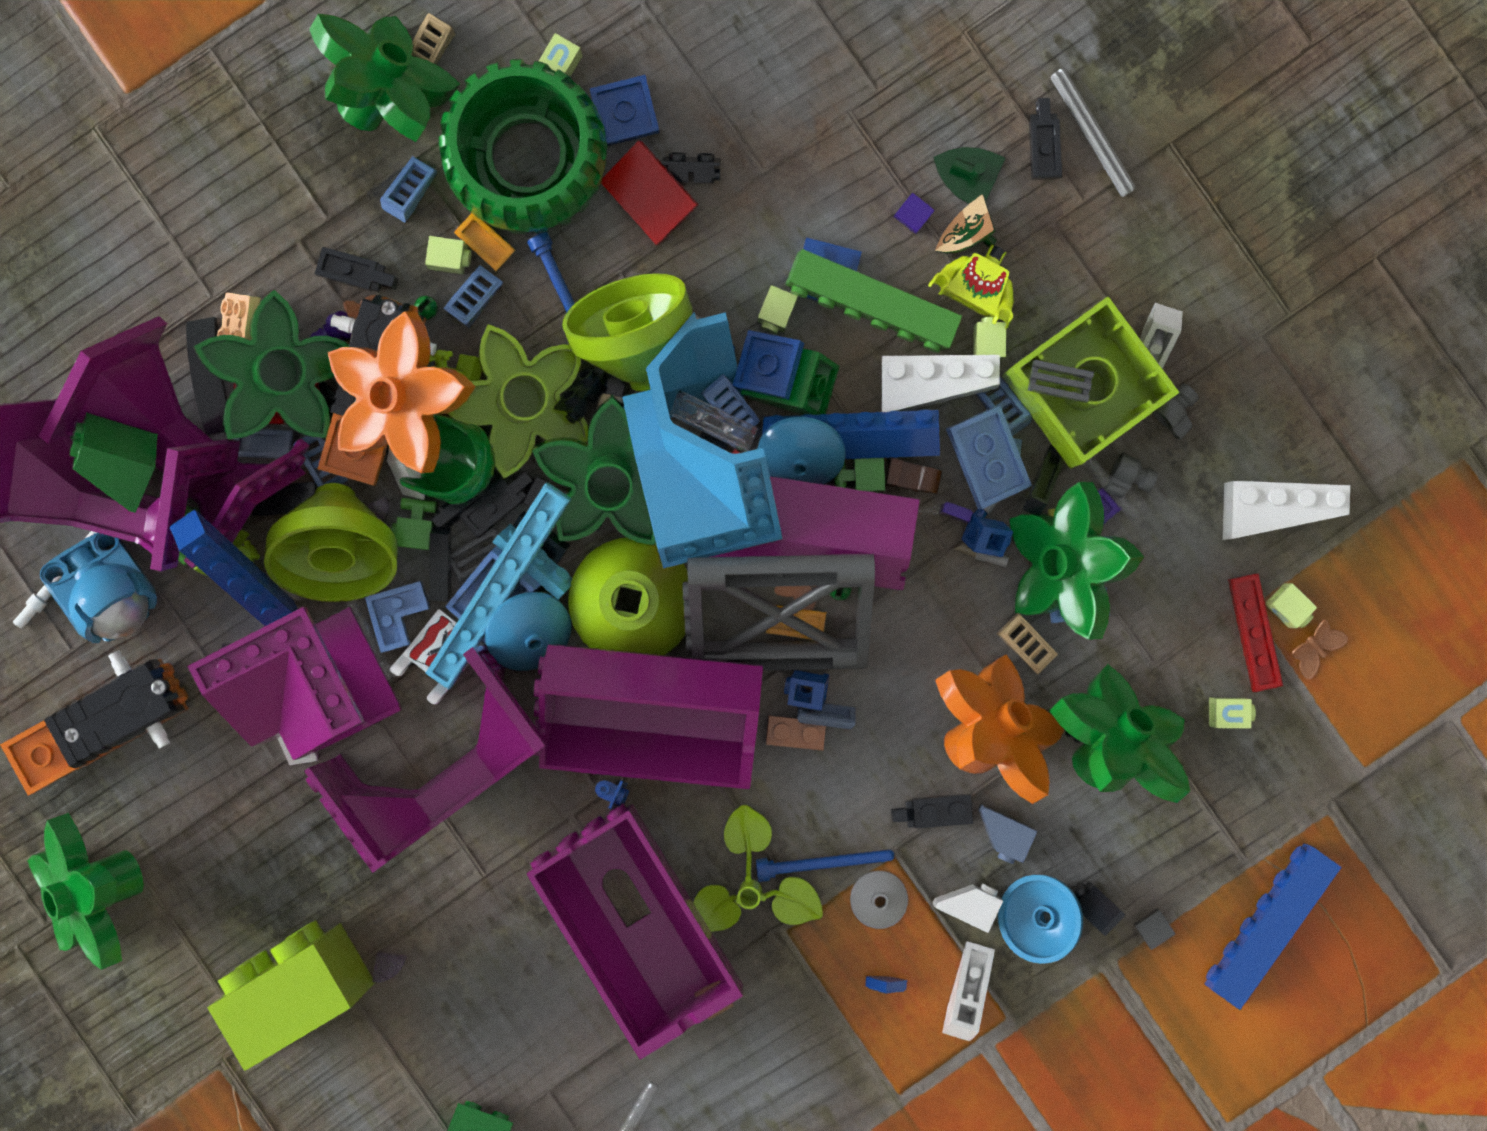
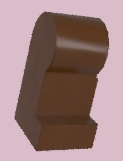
[885,458,942,494]

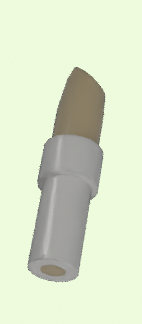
[953,542,1009,568]

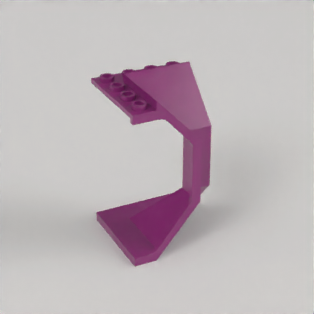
[39,316,310,568]
[0,398,240,571]
[187,607,403,760]
[304,645,548,873]

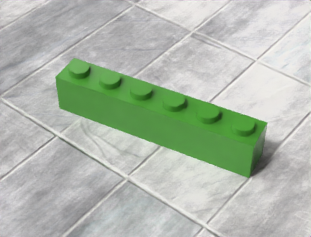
[785,249,962,353]

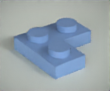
[365,581,430,653]

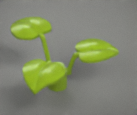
[693,805,823,932]

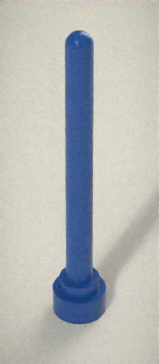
[527,232,575,313]
[756,850,895,882]

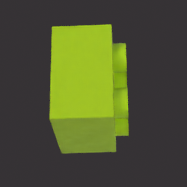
[1002,297,1180,469]
[207,920,376,1071]

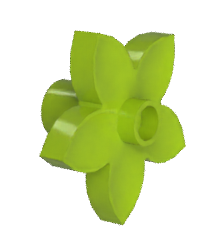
[446,324,589,479]

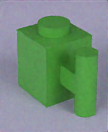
[834,458,885,493]
[391,498,437,550]

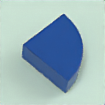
[865,976,907,994]

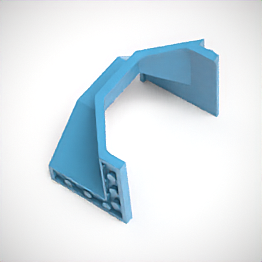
[622,312,783,568]

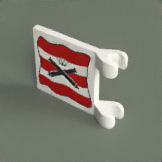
[390,609,485,705]

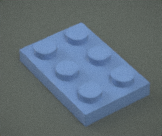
[946,406,1032,509]

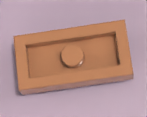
[766,715,826,751]

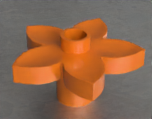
[328,311,476,473]
[935,654,1065,804]

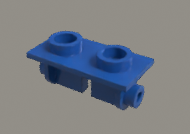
[595,780,630,809]

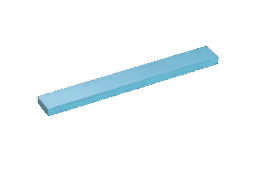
[425,482,572,690]

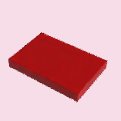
[601,140,699,245]

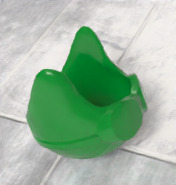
[399,414,495,505]

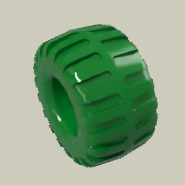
[439,59,607,234]

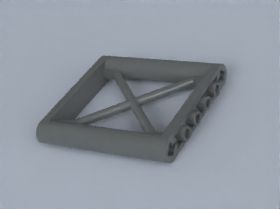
[683,554,875,671]

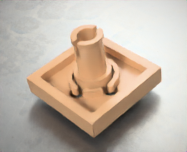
[217,293,261,341]

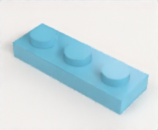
[493,523,572,600]

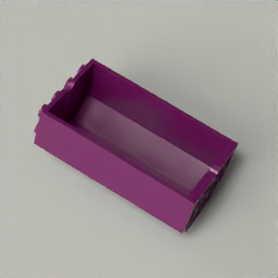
[712,477,920,591]
[534,644,763,789]
[526,803,743,1060]

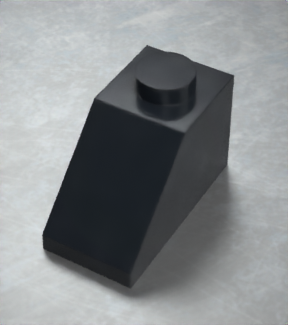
[1073,881,1125,936]

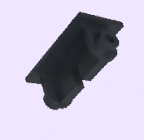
[662,152,721,184]
[554,367,607,424]

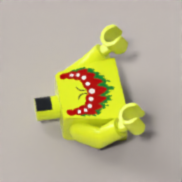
[928,245,1014,329]

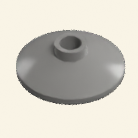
[850,870,908,929]

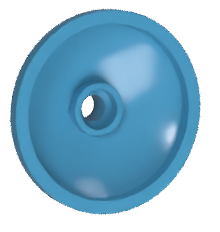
[758,417,845,485]
[485,592,572,671]
[998,874,1083,964]

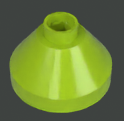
[562,273,692,391]
[264,483,398,602]
[568,537,688,655]

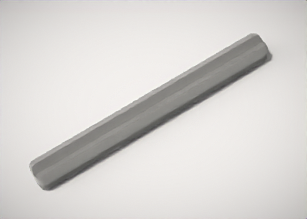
[1051,68,1136,197]

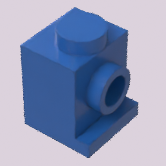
[962,514,1013,557]
[784,670,830,711]

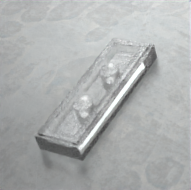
[670,390,759,452]

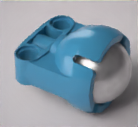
[40,533,157,643]

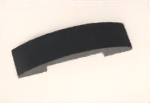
[186,317,227,435]

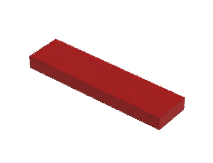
[1228,573,1283,692]

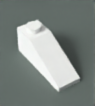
[942,941,995,1041]

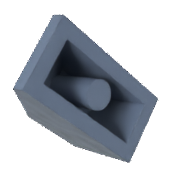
[978,804,1037,864]

